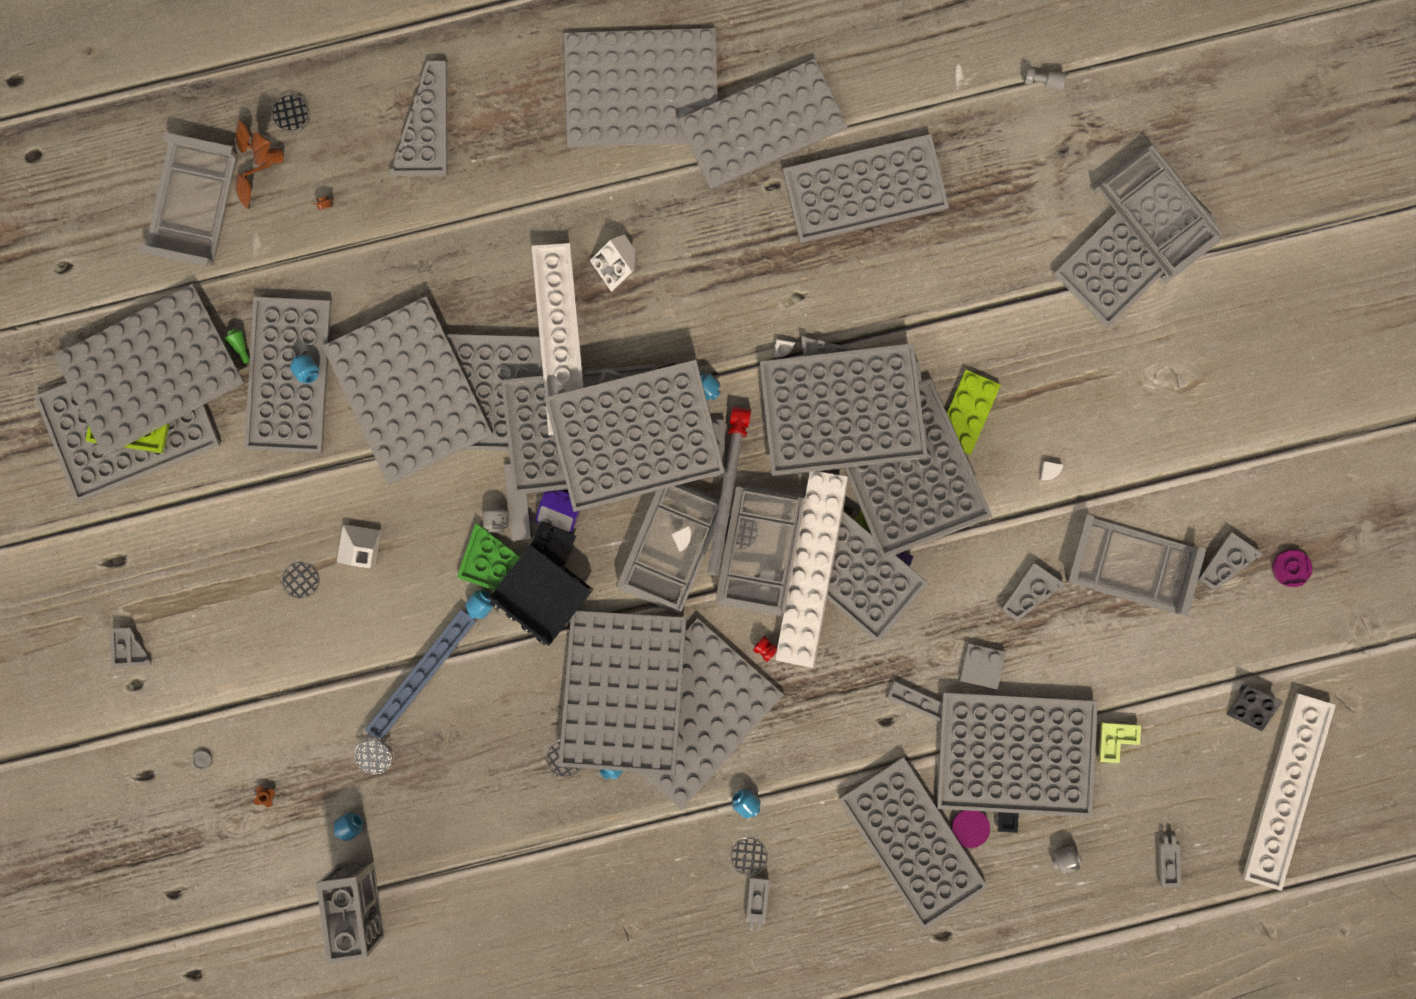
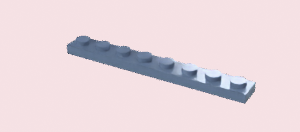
[365,609,477,742]

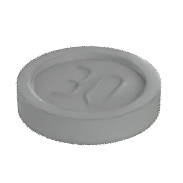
[192,750,212,770]

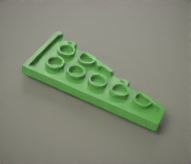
[457,523,520,591]

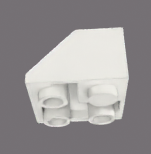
[590,234,635,292]
[337,524,381,568]

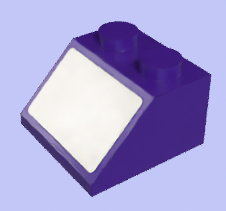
[535,490,581,534]

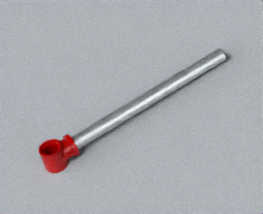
[707,406,752,575]

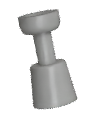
[1024,67,1067,91]

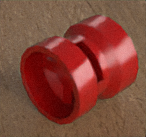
[752,636,778,662]

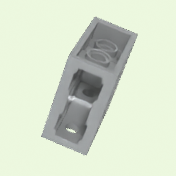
[316,860,385,964]

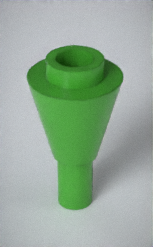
[225,328,250,364]

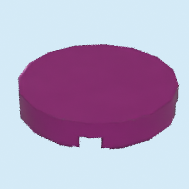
[1272,549,1312,587]
[951,810,991,848]

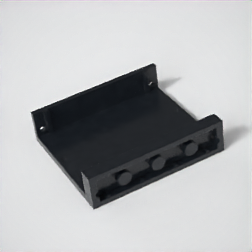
[488,542,594,646]

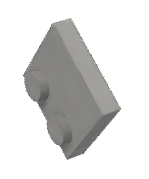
[959,643,1006,690]

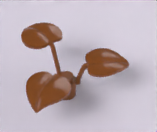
[235,119,283,209]

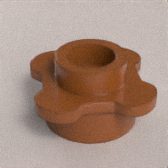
[313,196,334,210]
[254,786,275,808]

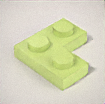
[1098,722,1141,763]

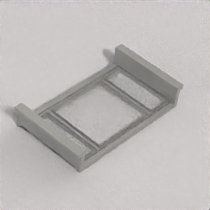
[138,132,237,266]
[1090,145,1223,284]
[617,484,720,614]
[716,484,806,616]
[1067,514,1206,616]

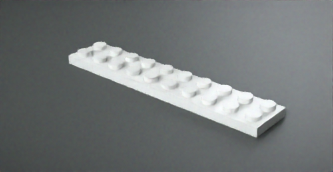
[531,243,583,435]
[775,471,849,668]
[1242,693,1336,891]

